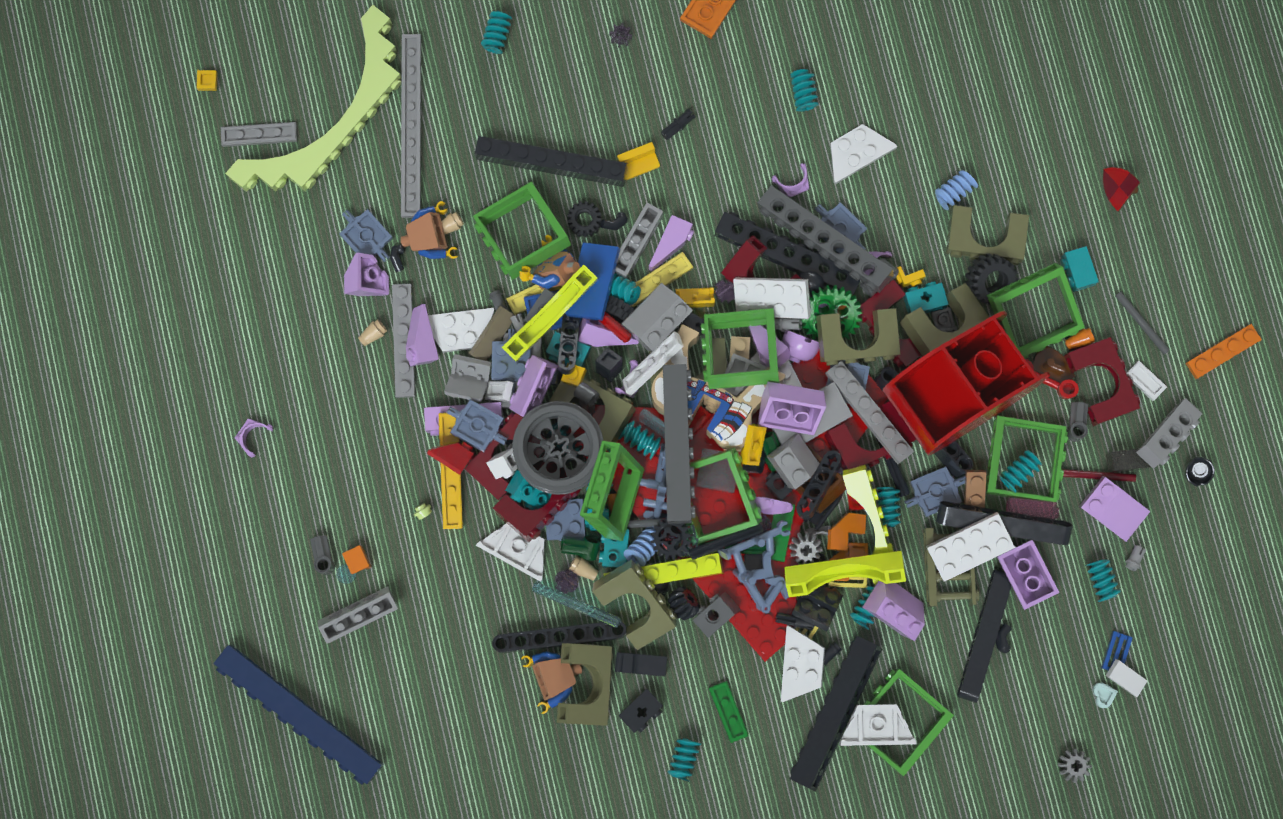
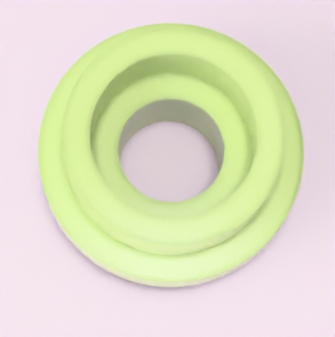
[414,503,432,520]

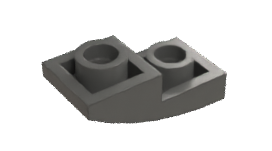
[930,307,957,332]

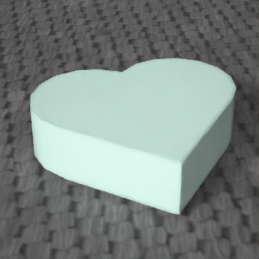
[1092,683,1118,708]

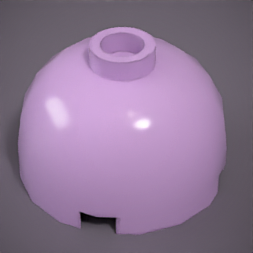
[782,330,819,363]

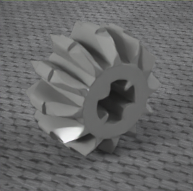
[789,531,823,564]
[1057,749,1092,783]

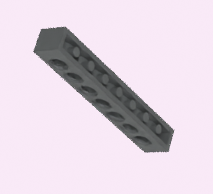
[757,185,894,293]

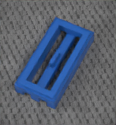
[1101,631,1133,671]

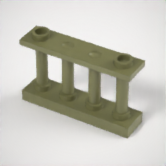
[923,528,979,607]

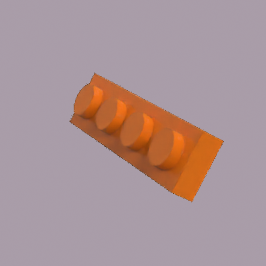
[1185,324,1262,379]

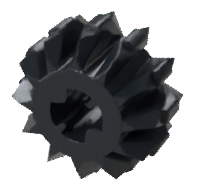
[667,586,700,621]

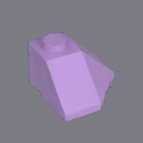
[344,253,389,296]

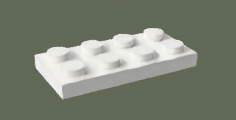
[733,277,811,319]
[926,512,1015,582]

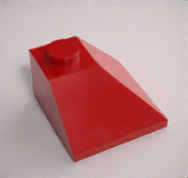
[426,441,475,475]

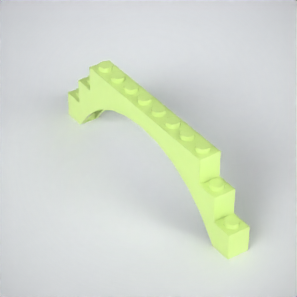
[226,5,402,192]

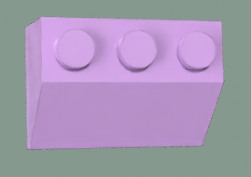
[509,355,558,417]
[758,382,826,435]
[997,540,1059,610]
[862,581,925,641]

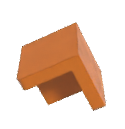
[342,545,372,574]

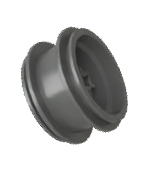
[513,401,603,495]

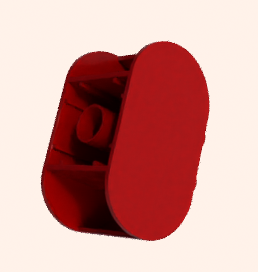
[883,311,1050,456]

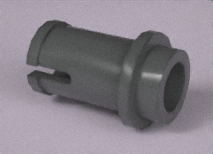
[489,290,508,311]

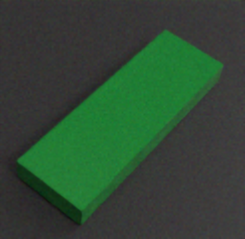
[770,504,795,562]
[708,681,749,743]

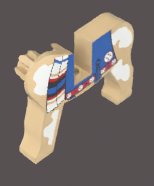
[651,324,786,450]

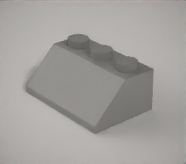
[621,283,693,352]

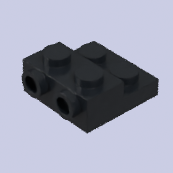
[792,585,843,632]

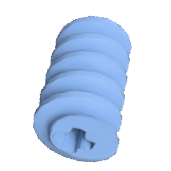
[935,170,978,210]
[624,527,663,567]

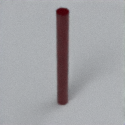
[1062,469,1136,482]

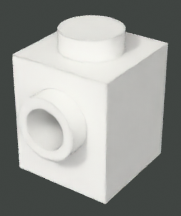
[486,448,517,479]

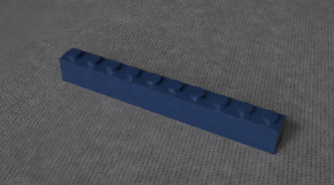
[213,645,384,785]

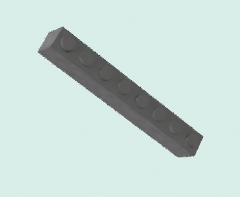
[663,364,695,524]

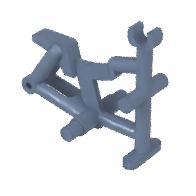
[640,443,667,519]
[718,521,790,613]

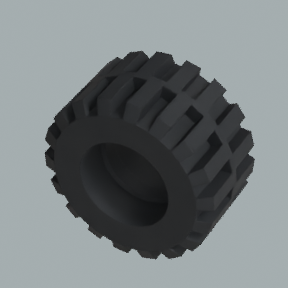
[965,253,1019,305]

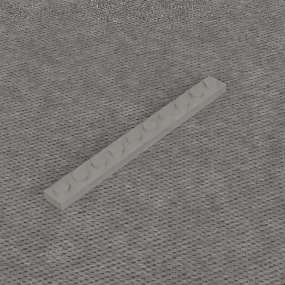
[401,34,421,218]

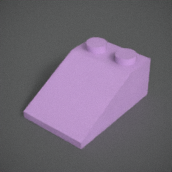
[1079,476,1150,542]

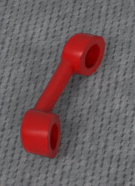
[1025,359,1079,399]

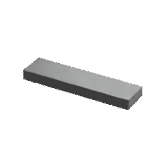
[221,122,298,147]

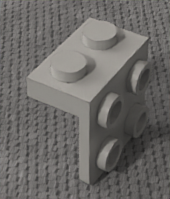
[444,354,492,402]

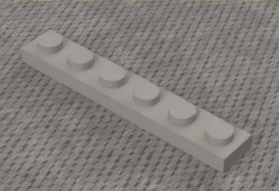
[392,284,415,398]
[825,361,914,464]

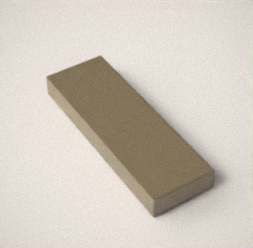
[469,306,514,361]

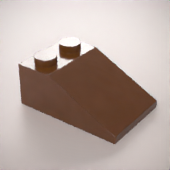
[796,443,846,514]

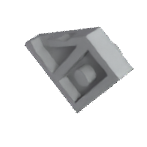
[722,353,767,397]

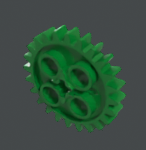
[801,285,862,342]

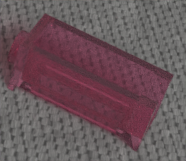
[1006,498,1059,519]

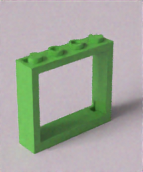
[473,181,571,280]
[987,263,1085,359]
[701,308,779,389]
[985,416,1068,504]
[580,441,644,541]
[685,447,762,546]
[863,669,954,776]

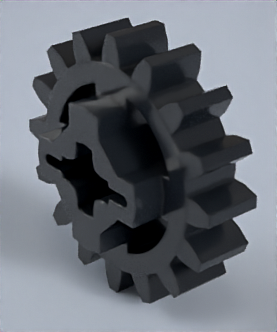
[650,518,693,560]

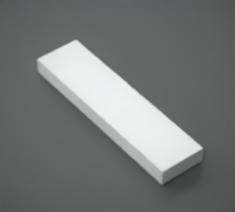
[622,331,684,396]

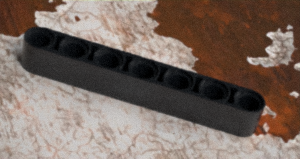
[874,367,973,477]
[936,501,1073,545]
[957,568,1011,703]
[492,620,627,653]

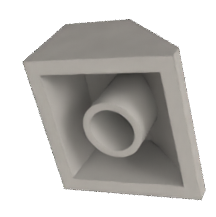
[767,433,819,490]

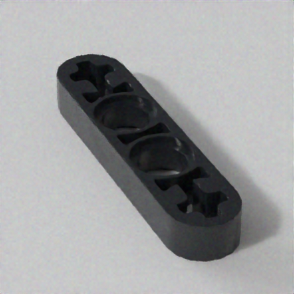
[558,314,580,375]
[796,450,842,520]

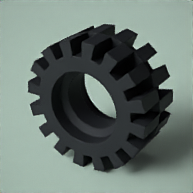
[567,201,601,238]
[605,296,635,323]

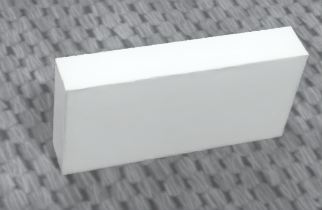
[1126,361,1167,401]
[485,381,513,401]
[1106,659,1147,697]

